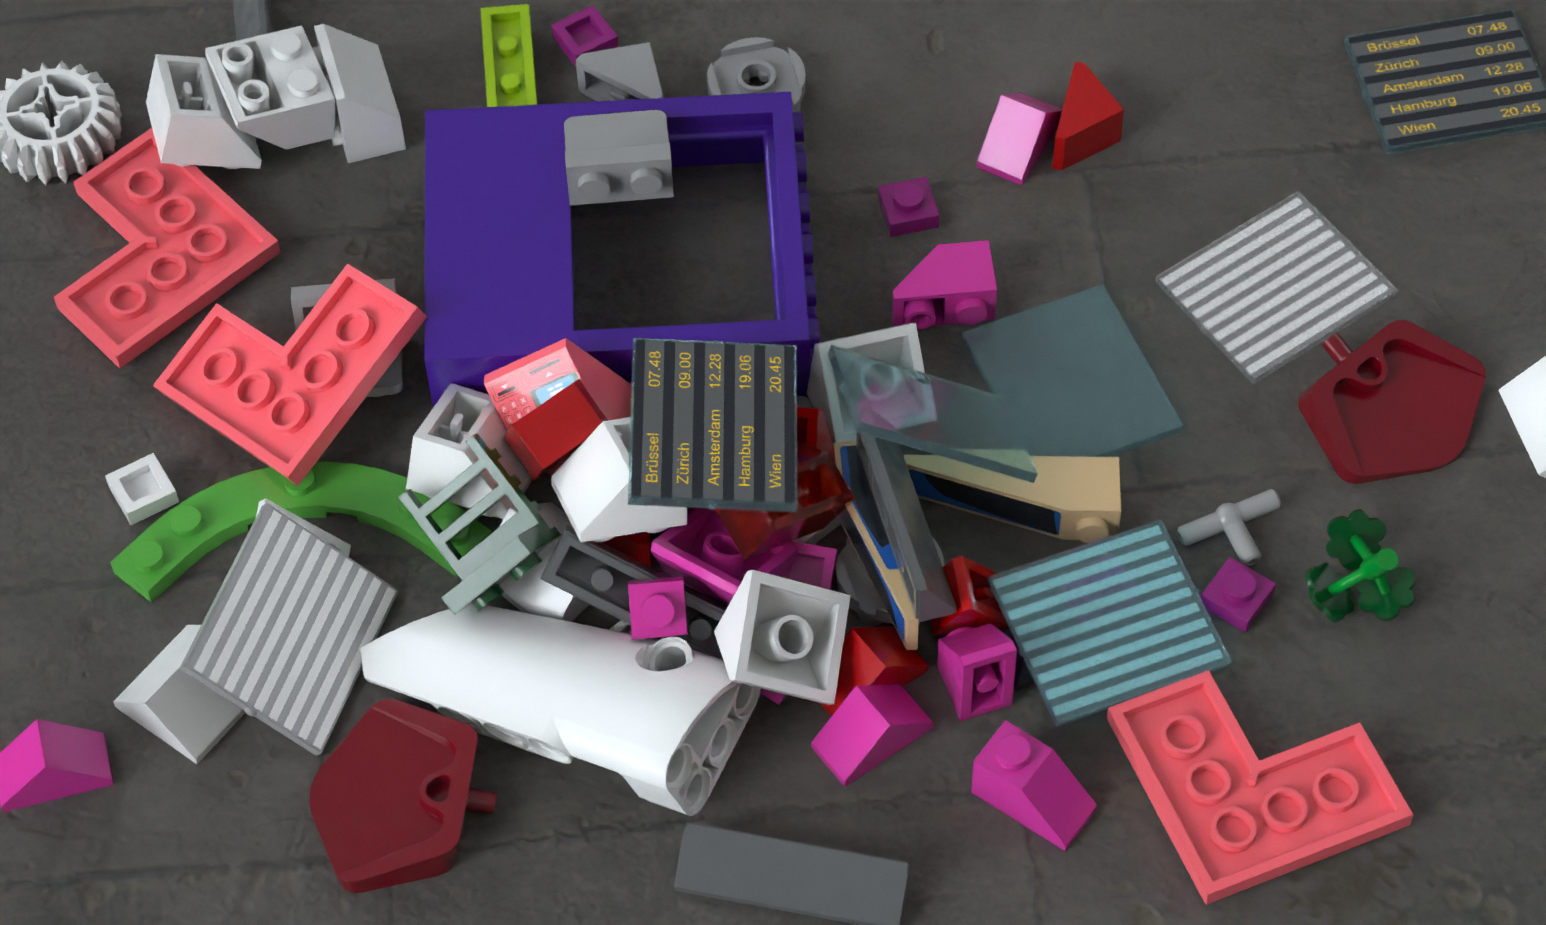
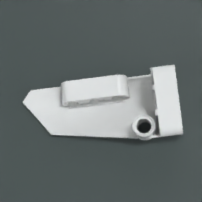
[360,604,761,816]

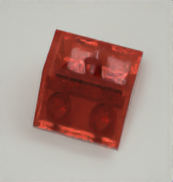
[714,440,856,560]

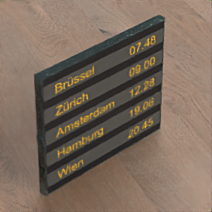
[1344,9,1546,155]
[628,338,797,512]

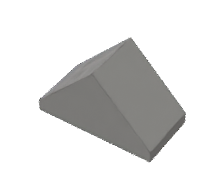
[576,42,663,101]

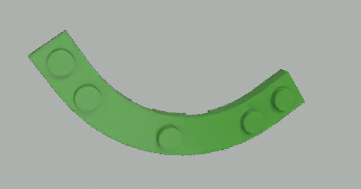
[110,462,492,603]

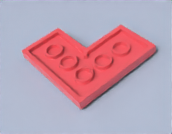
[54,128,281,369]
[153,263,427,486]
[1107,670,1413,905]

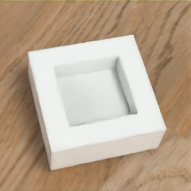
[105,453,179,525]

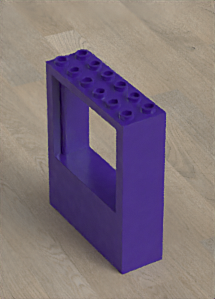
[424,91,820,407]

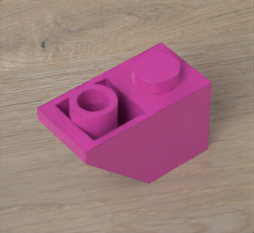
[892,240,997,329]

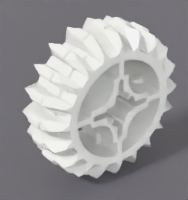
[0,61,122,185]

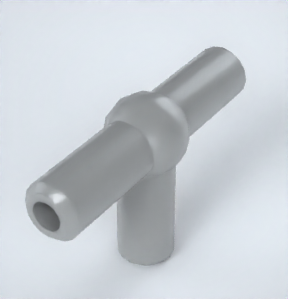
[1177,489,1281,566]

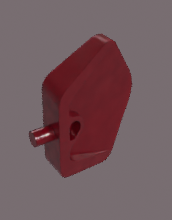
[1298,320,1486,484]
[309,699,497,893]

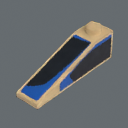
[824,439,919,650]
[904,455,1121,543]

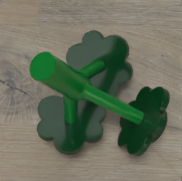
[1305,509,1416,622]

